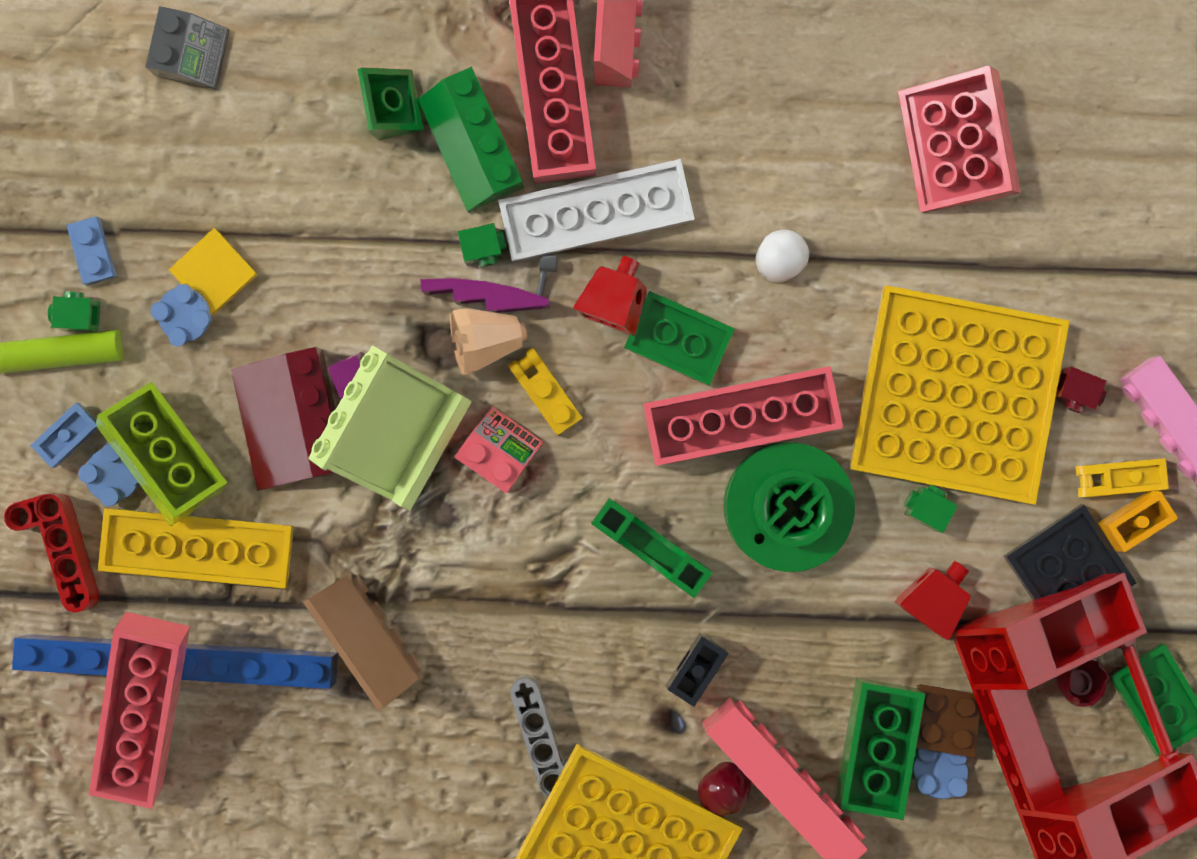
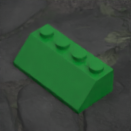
[418,66,524,212]

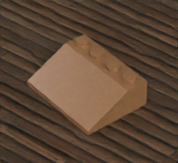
[303,574,422,711]

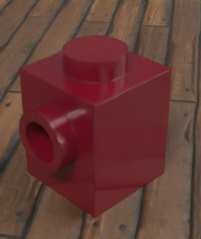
[1055,367,1107,414]

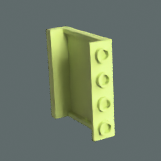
[308,346,472,511]

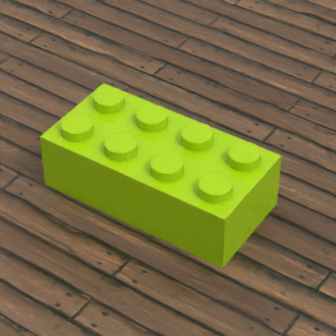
[96,382,227,526]

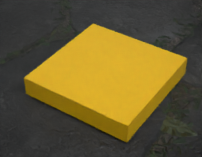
[168,228,258,316]

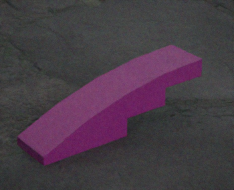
[420,278,550,313]

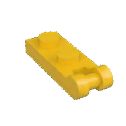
[507,347,583,436]
[1075,458,1169,497]

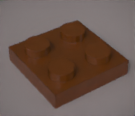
[916,684,980,759]

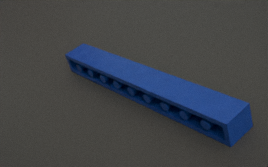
[12,634,338,689]

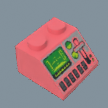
[455,407,544,494]

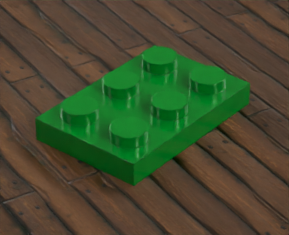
[624,291,735,386]
[1108,643,1197,757]

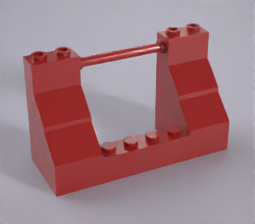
[952,572,1197,859]

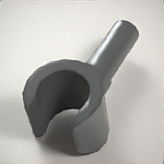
[536,255,557,297]

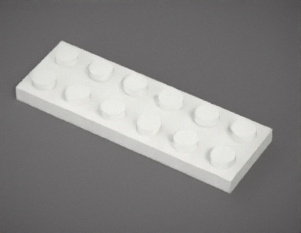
[498,159,695,262]

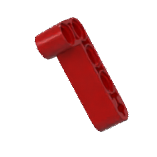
[4,493,99,613]

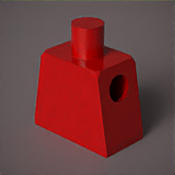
[573,256,647,336]
[894,560,971,641]

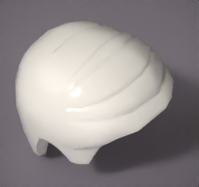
[755,230,809,283]

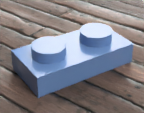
[66,216,117,286]
[30,402,98,468]

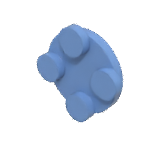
[151,284,212,346]
[78,443,139,506]
[912,749,968,799]

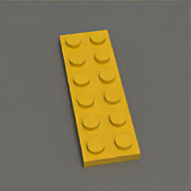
[98,508,294,589]

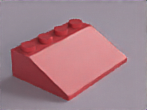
[594,0,643,88]
[898,66,1021,213]

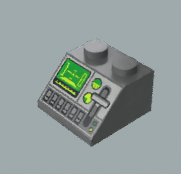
[145,6,229,90]

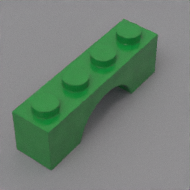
[591,497,713,598]

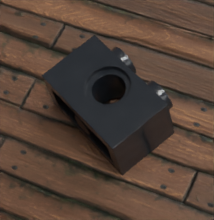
[666,632,729,707]

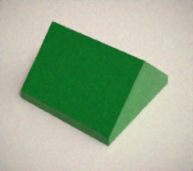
[357,67,424,140]

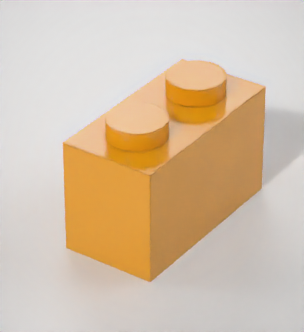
[1097,491,1178,552]

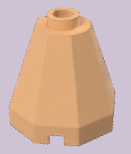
[450,308,527,375]

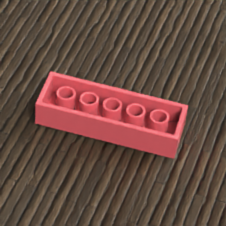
[509,0,596,184]
[642,366,843,466]
[89,612,190,809]
[702,697,868,859]

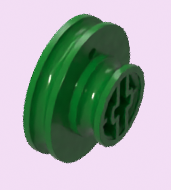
[723,442,855,572]

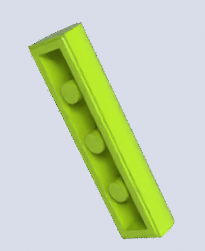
[0,330,124,374]

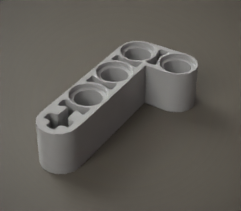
[510,674,569,797]

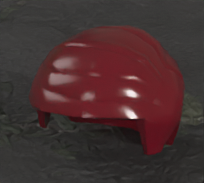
[1055,658,1109,707]
[698,762,751,817]

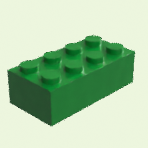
[835,677,925,820]

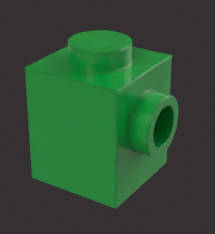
[457,223,507,268]
[48,291,101,332]
[904,485,958,533]

